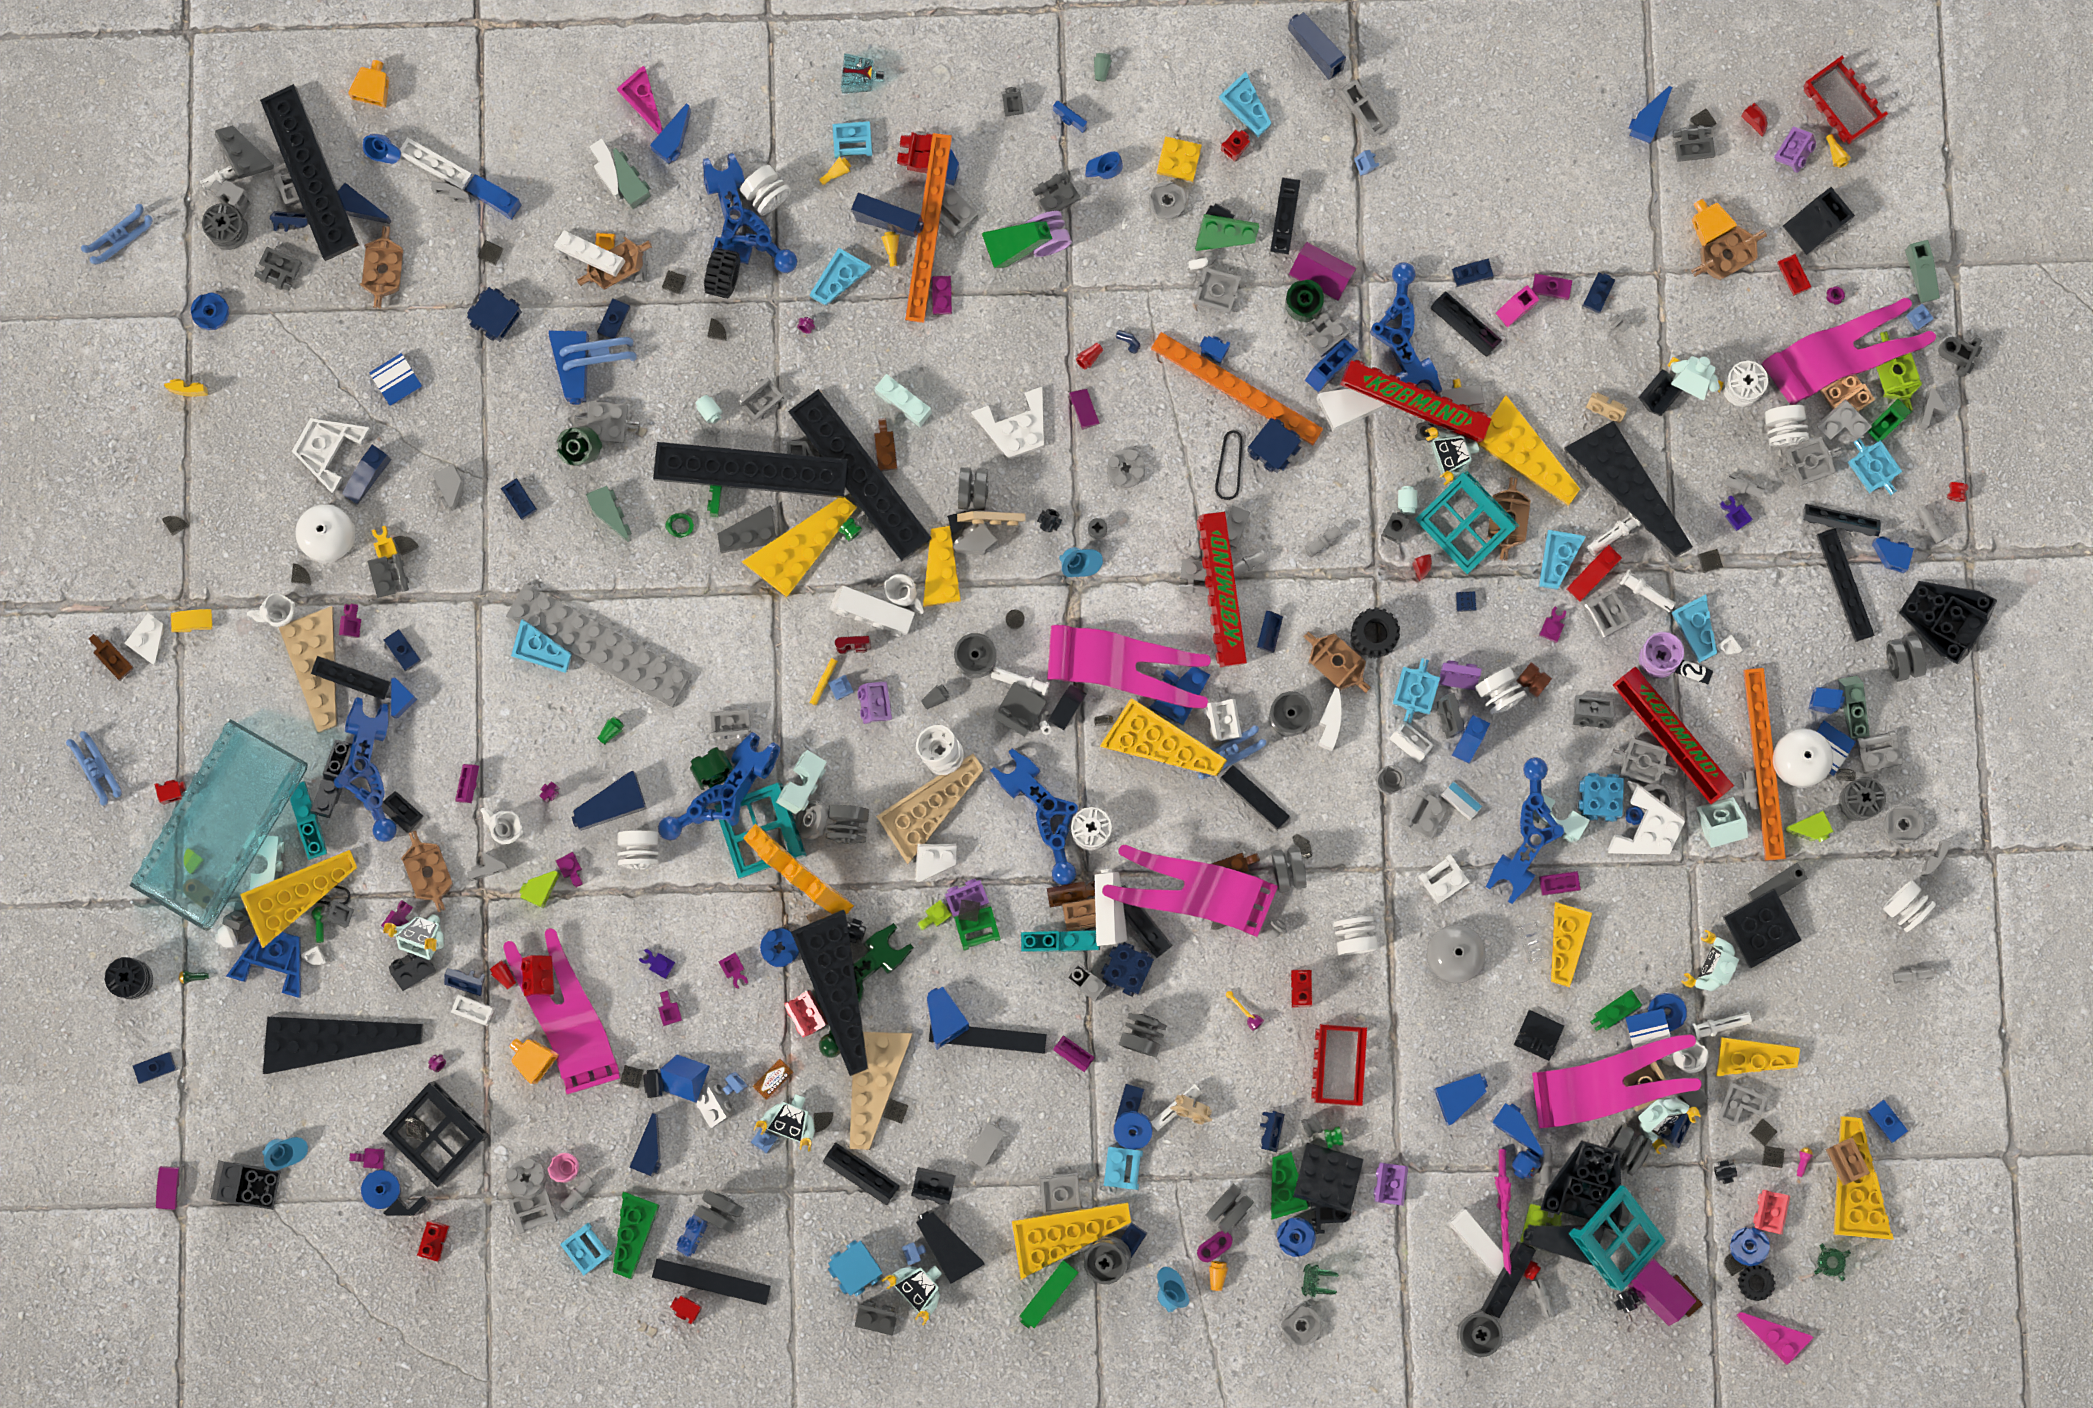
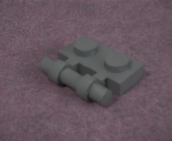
[1673,125,1716,162]
[1032,171,1081,213]
[254,247,302,291]
[367,553,409,598]
[1436,693,1465,739]

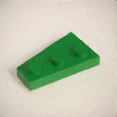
[1195,214,1259,251]
[1271,1152,1309,1220]

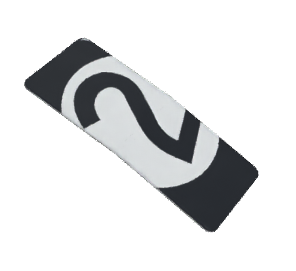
[1675,659,1713,684]

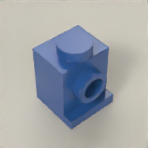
[1200,336,1230,364]

